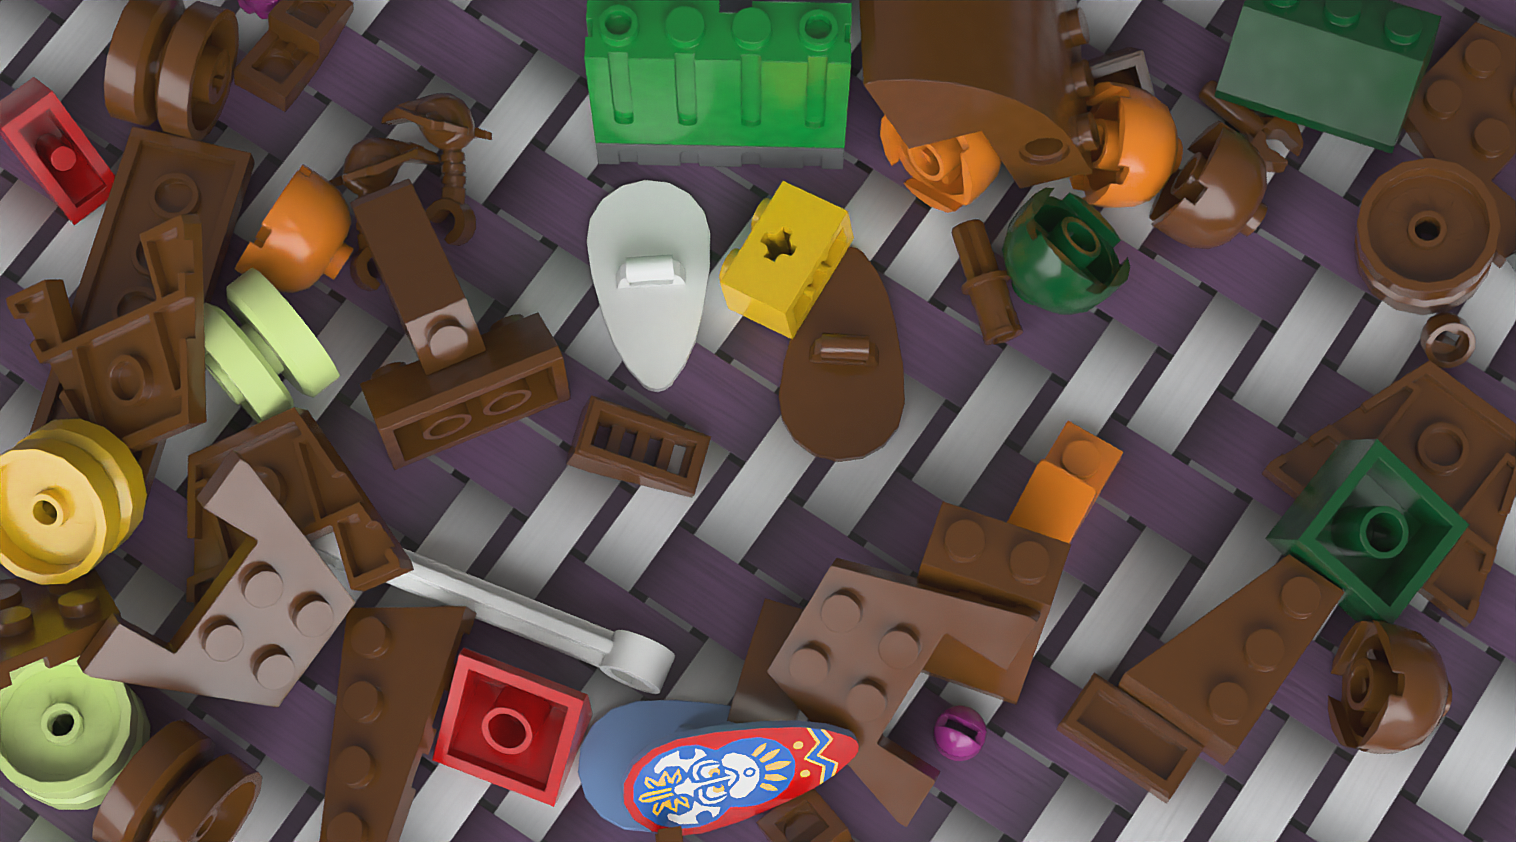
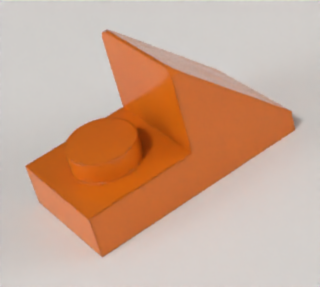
[1007,421,1123,543]

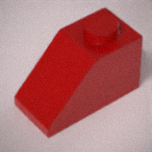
[0,77,116,225]

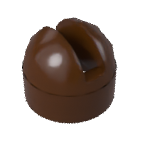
[1420,312,1476,368]

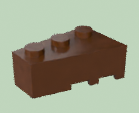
[1117,555,1344,766]

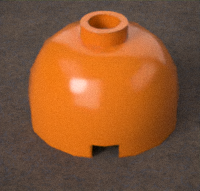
[1070,81,1183,208]
[880,115,1002,213]
[235,164,354,293]

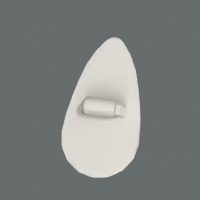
[587,180,710,392]

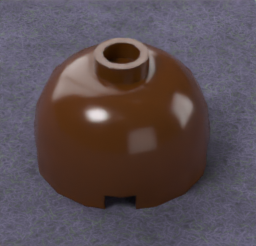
[1149,121,1268,249]
[1328,620,1452,754]

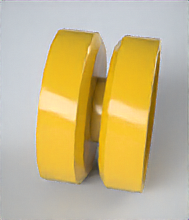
[0,418,147,585]

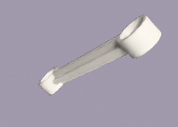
[309,532,675,694]

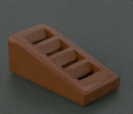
[566,396,711,498]

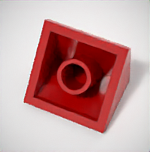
[432,648,593,807]

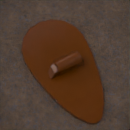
[779,247,905,462]

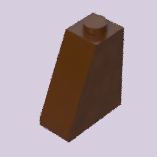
[350,178,486,376]

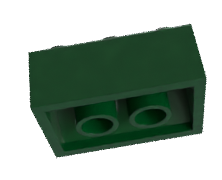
[1215,0,1442,154]

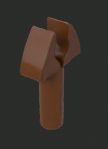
[1198,80,1303,173]

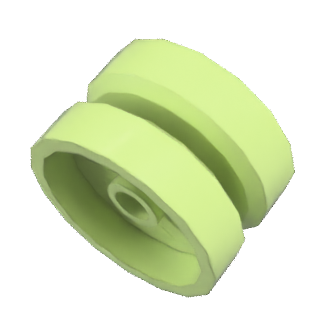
[204,267,340,424]
[0,656,150,810]

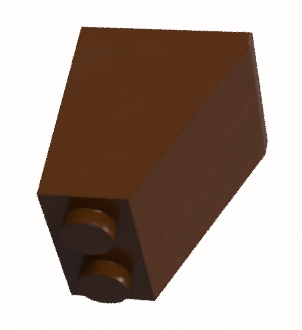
[917,501,1071,705]

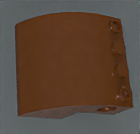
[859,0,1100,189]

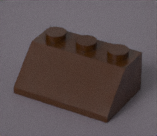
[360,312,571,470]

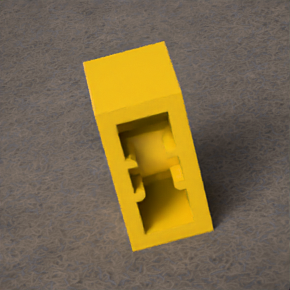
[719,181,854,339]

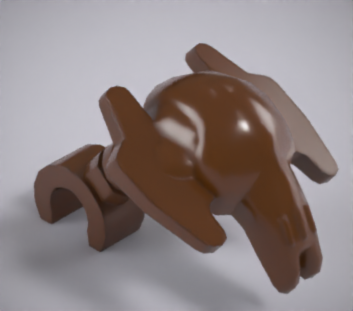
[381,93,492,246]
[329,137,441,292]

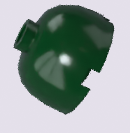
[1002,187,1130,315]

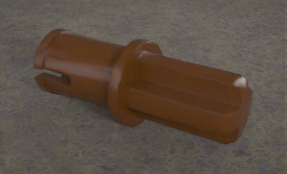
[951,219,1023,345]

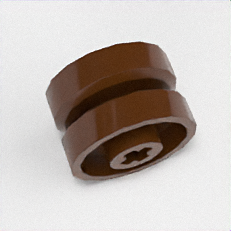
[104,0,239,141]
[1354,158,1501,315]
[92,719,263,842]

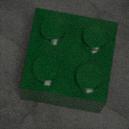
[1265,439,1469,623]

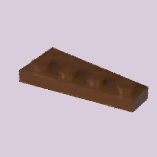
[319,606,477,842]

